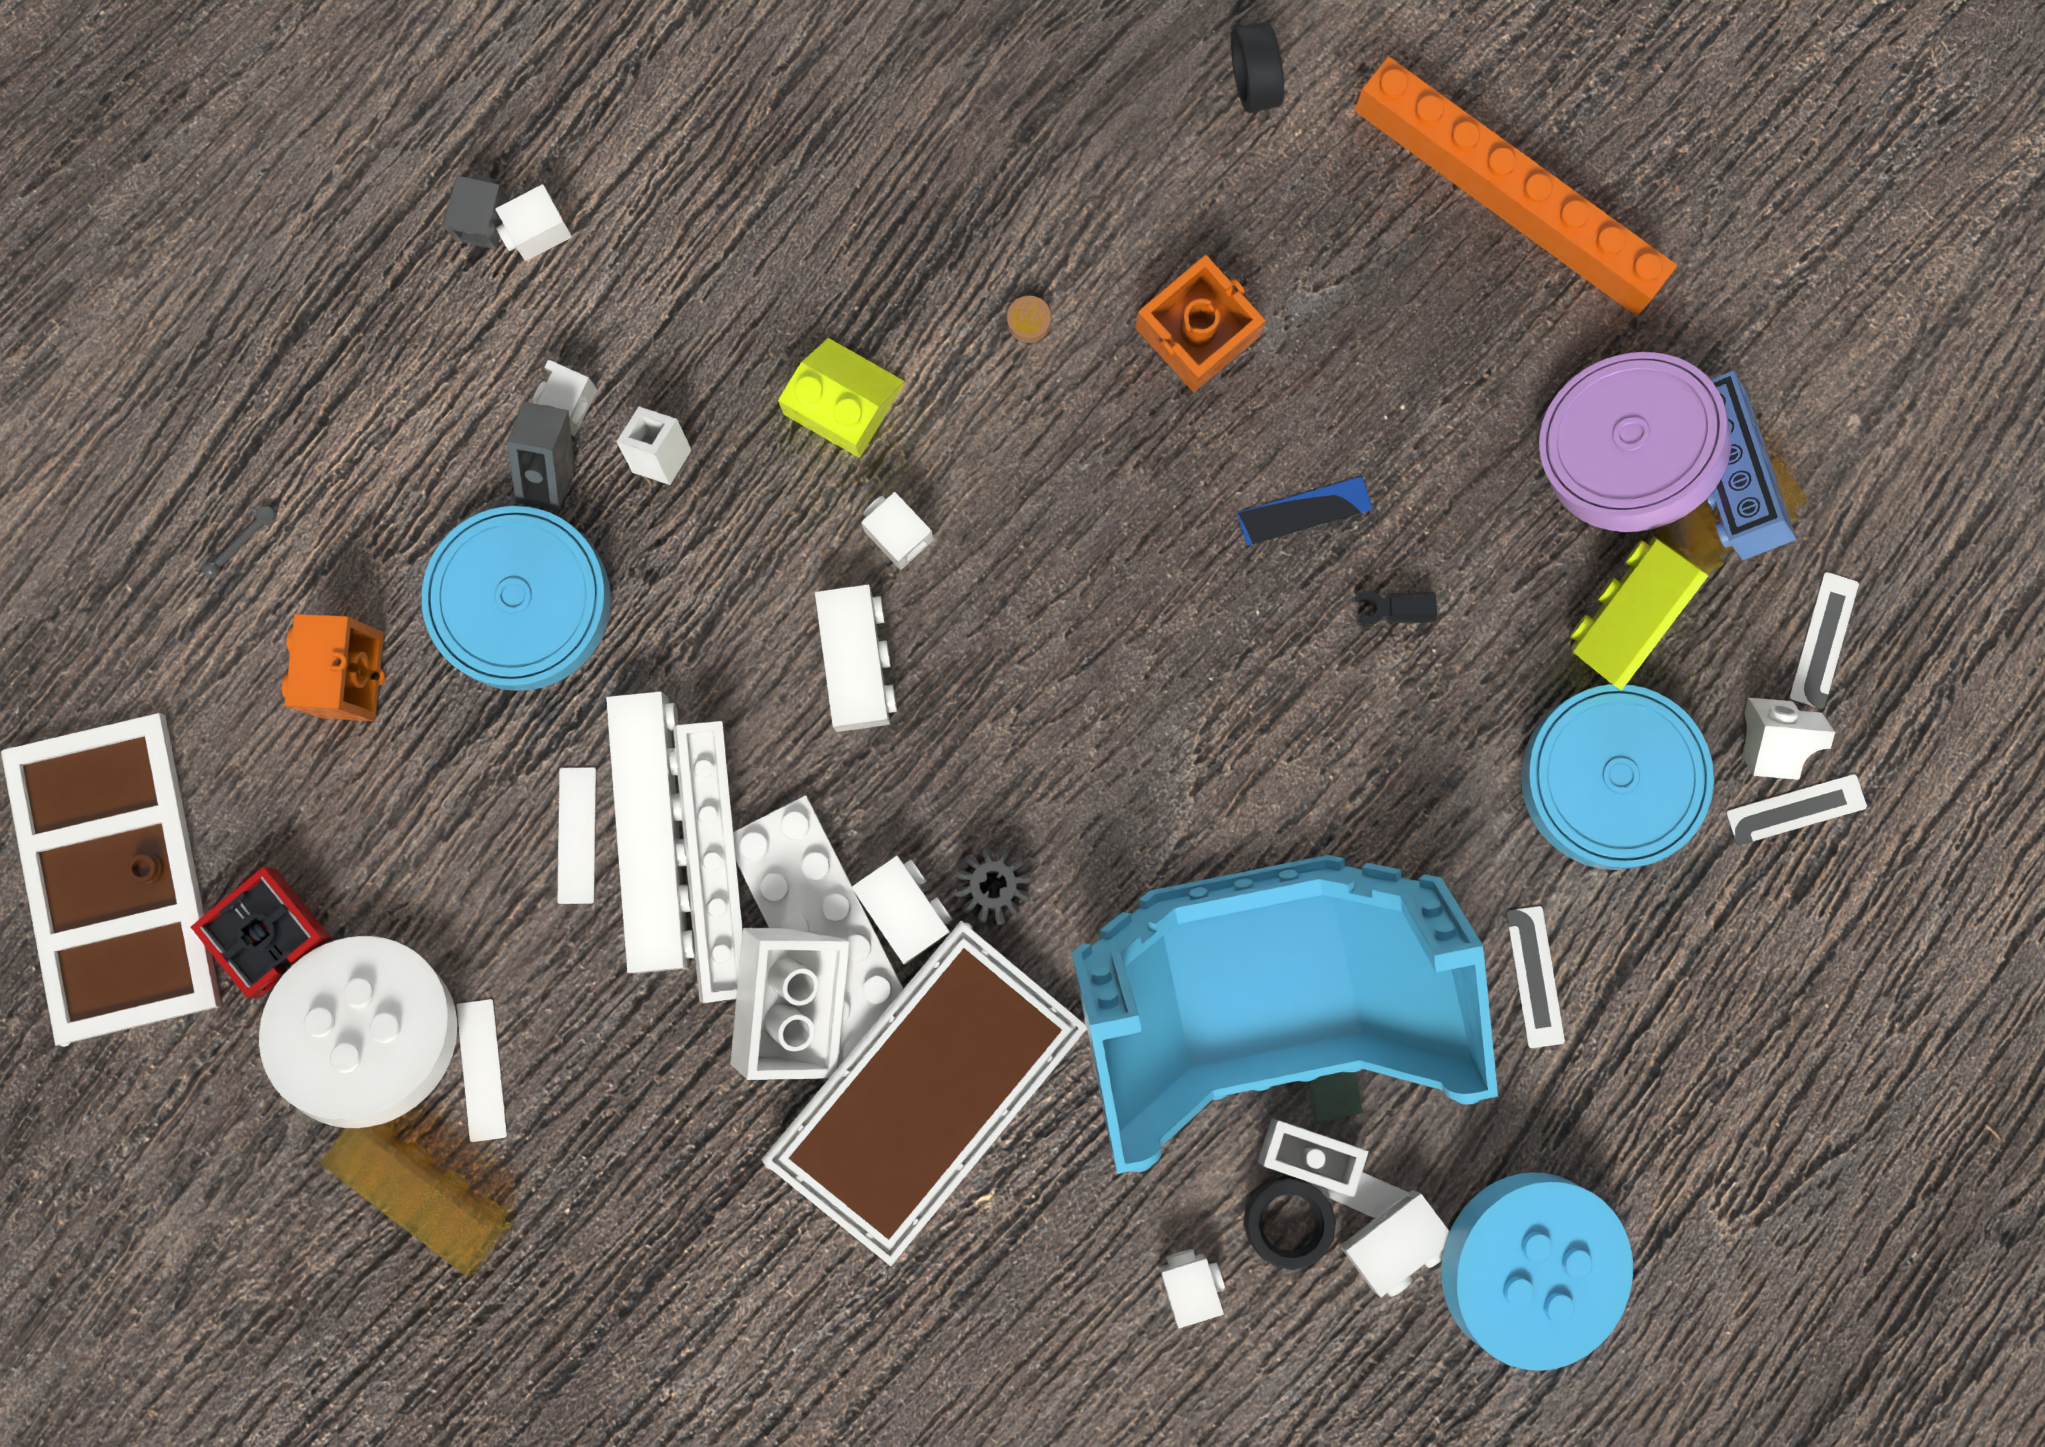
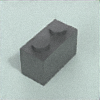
[507,402,575,511]

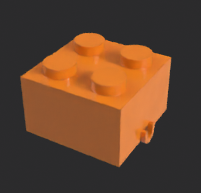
[1135,255,1266,393]
[282,614,386,721]

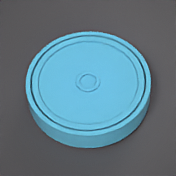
[421,506,611,691]
[1521,684,1714,870]
[1441,1172,1633,1371]

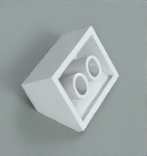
[730,928,850,1080]

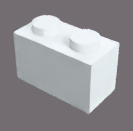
[851,856,953,965]
[1258,1118,1369,1197]
[1340,1190,1450,1297]

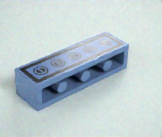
[1707,370,1797,561]

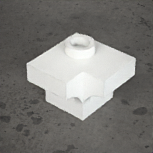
[1742,697,1835,780]

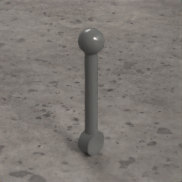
[202,506,277,579]

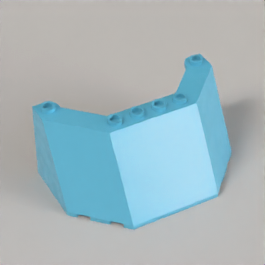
[1071,855,1498,1174]

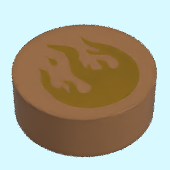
[1007,296,1051,343]

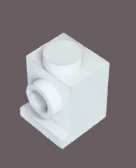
[533,360,597,437]

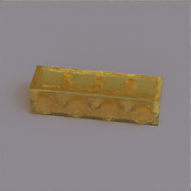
[319,1121,513,1277]

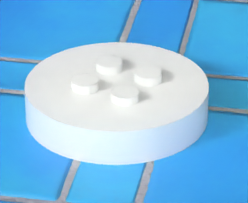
[259,936,457,1128]

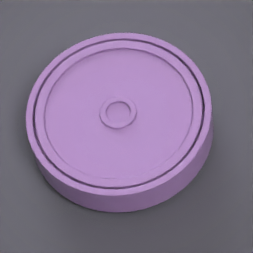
[1539,352,1732,532]

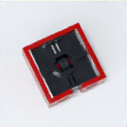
[190,866,332,998]

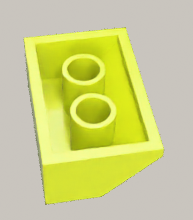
[1570,536,1708,691]

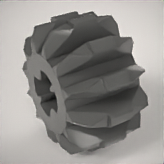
[955,847,1032,925]

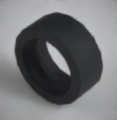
[1231,21,1284,113]
[1243,1176,1336,1270]

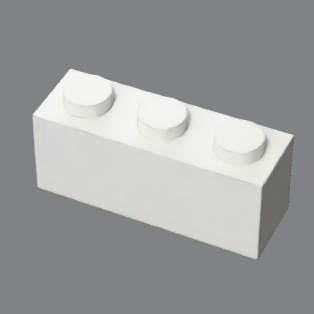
[815,584,897,732]

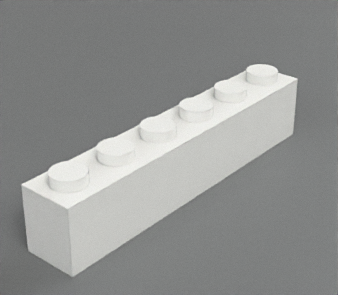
[606,692,695,974]

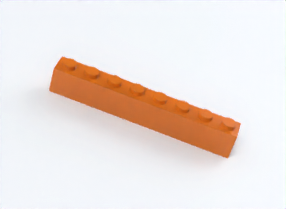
[1354,56,1678,316]

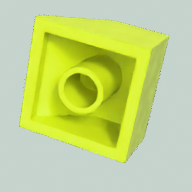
[778,338,905,458]

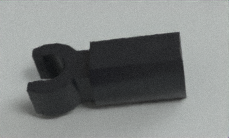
[1355,591,1437,627]

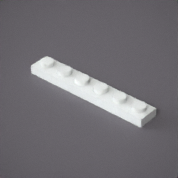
[673,721,743,1003]

